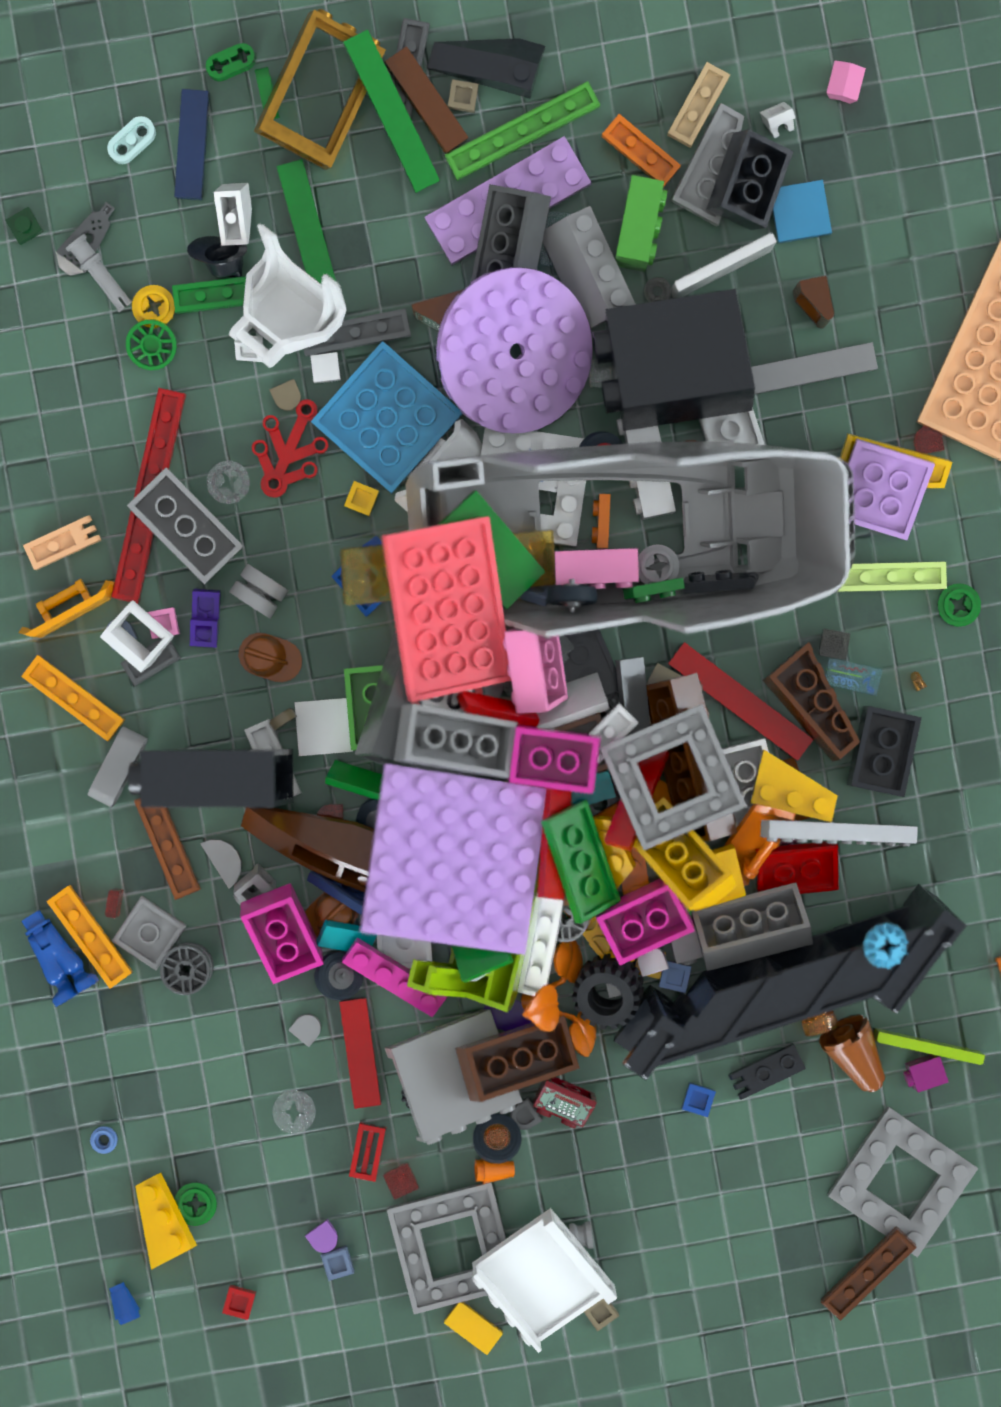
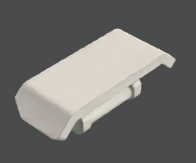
[395,419,482,512]

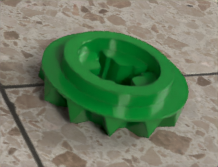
[937,584,981,627]
[174,1182,217,1226]

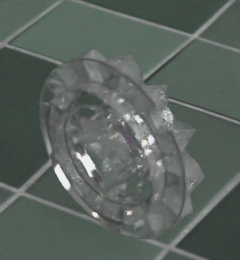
[207,461,250,504]
[272,1090,316,1134]

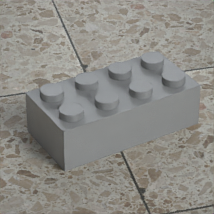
[127,468,243,585]
[394,704,517,779]
[692,883,813,971]

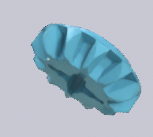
[864,923,909,968]

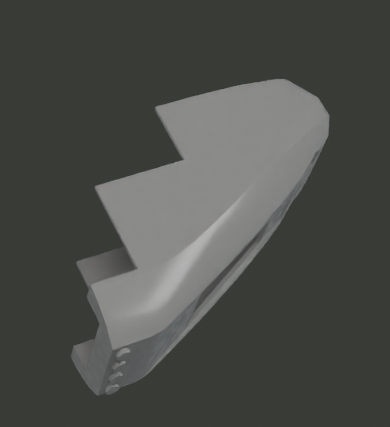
[406,441,856,637]

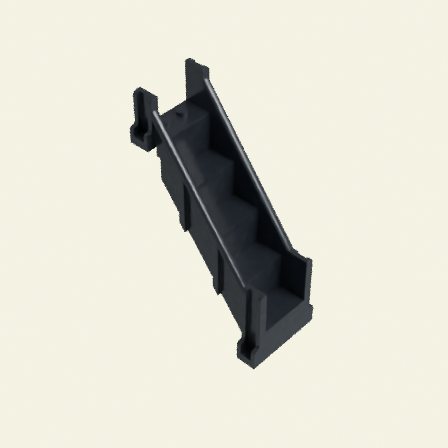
[614,884,967,1080]

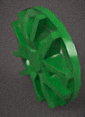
[126,319,177,370]

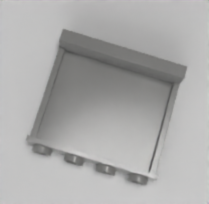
[385,1009,522,1145]

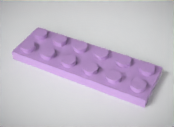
[425,136,591,265]

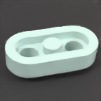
[108,116,156,164]

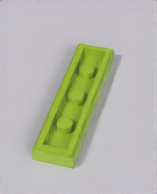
[873,1028,985,1065]

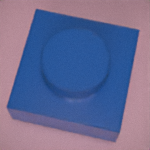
[681,1082,716,1117]

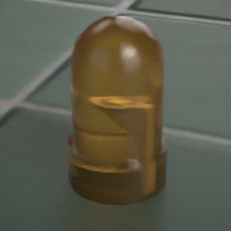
[910,671,927,691]

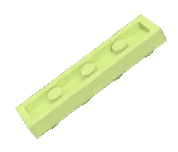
[837,562,947,592]

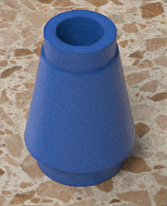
[109,1282,141,1326]

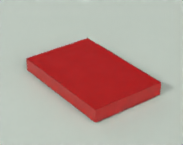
[755,841,839,894]

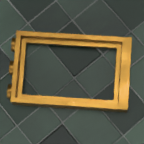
[254,9,386,170]

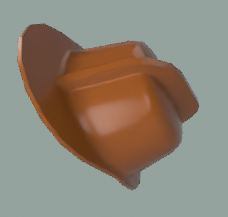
[238,633,302,682]
[305,892,359,937]

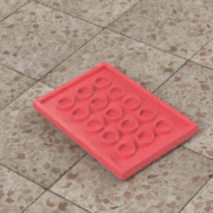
[382,516,512,702]

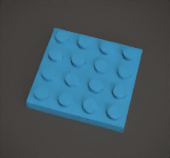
[311,341,463,494]

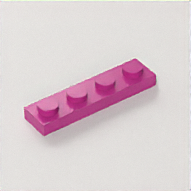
[342,937,447,1017]

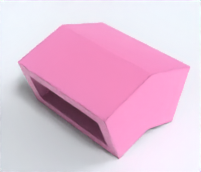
[826,61,866,104]

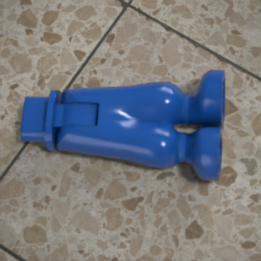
[21,910,99,1007]

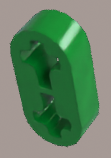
[206,43,256,82]
[255,67,280,119]

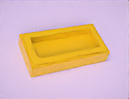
[444,1302,503,1355]

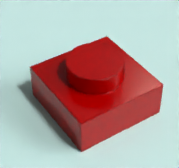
[222,1285,256,1320]

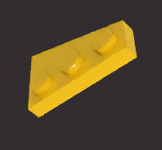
[750,750,838,822]
[135,1173,197,1270]

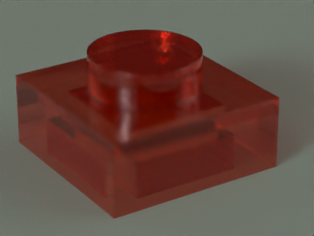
[383,1162,419,1200]

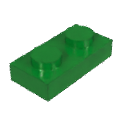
[623,578,685,603]

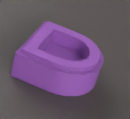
[305,1219,338,1253]

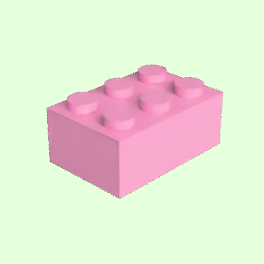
[554,548,639,589]
[504,627,568,713]

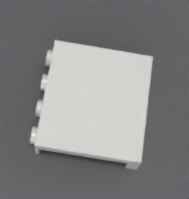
[472,1208,617,1353]

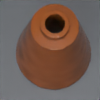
[819,1014,885,1092]

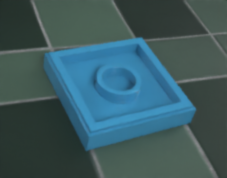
[772,180,832,244]

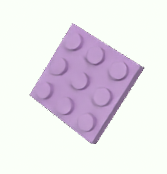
[848,438,935,540]

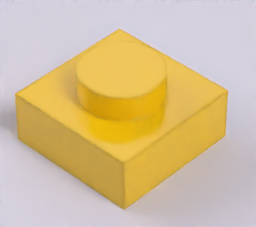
[344,481,380,517]

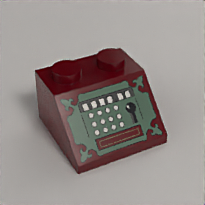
[533,1077,597,1128]

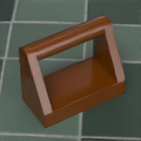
[793,275,834,328]

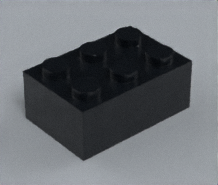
[706,129,793,230]
[846,706,922,797]

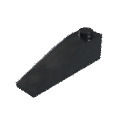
[427,38,545,99]

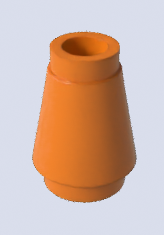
[474,1158,515,1184]

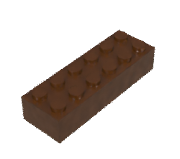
[646,673,737,842]

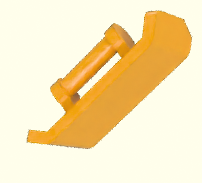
[18,579,115,638]

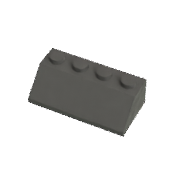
[470,184,551,284]

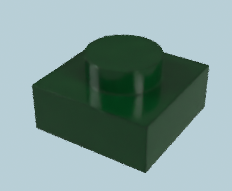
[5,207,44,245]

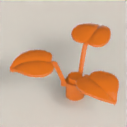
[521,940,597,1057]

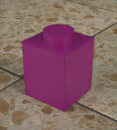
[903,1054,949,1093]

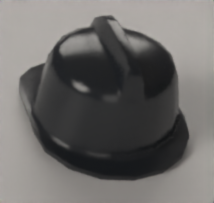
[187,236,247,278]

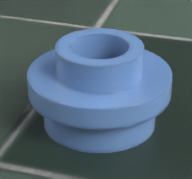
[90,1126,118,1154]

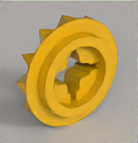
[132,285,175,329]

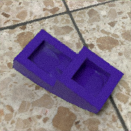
[190,589,221,648]

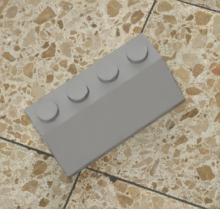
[542,206,635,329]

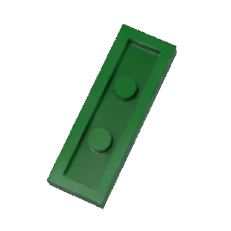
[172,276,246,314]

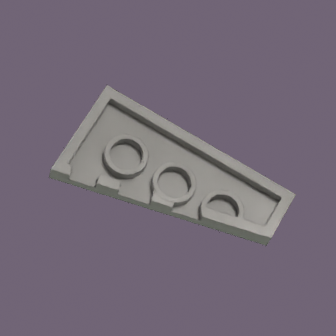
[670,103,744,227]

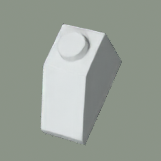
[214,183,252,246]

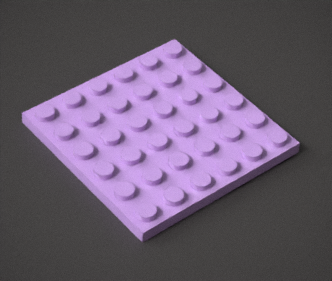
[360,764,546,955]

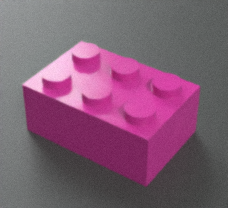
[509,725,601,794]
[596,878,694,965]
[240,883,323,984]

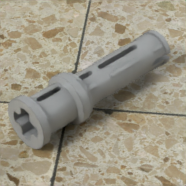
[65,234,132,312]

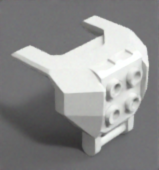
[229,224,346,368]

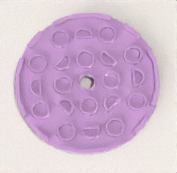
[436,268,592,433]

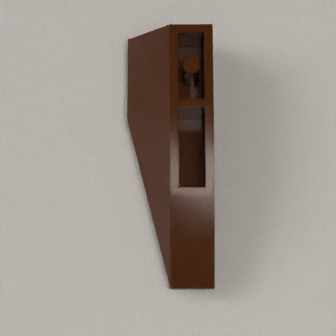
[241,807,375,892]

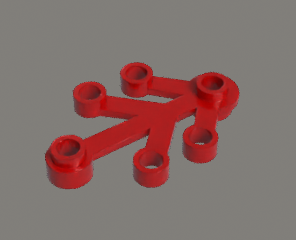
[252,399,329,498]

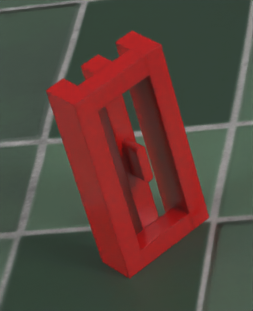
[349,1122,386,1182]

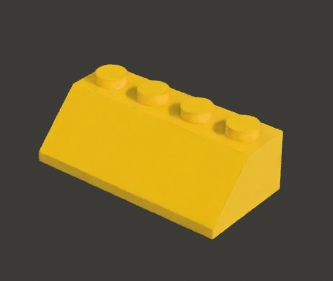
[633,798,737,911]

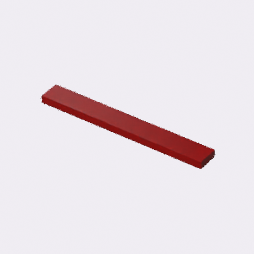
[111,388,186,604]

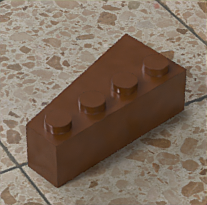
[763,642,860,762]

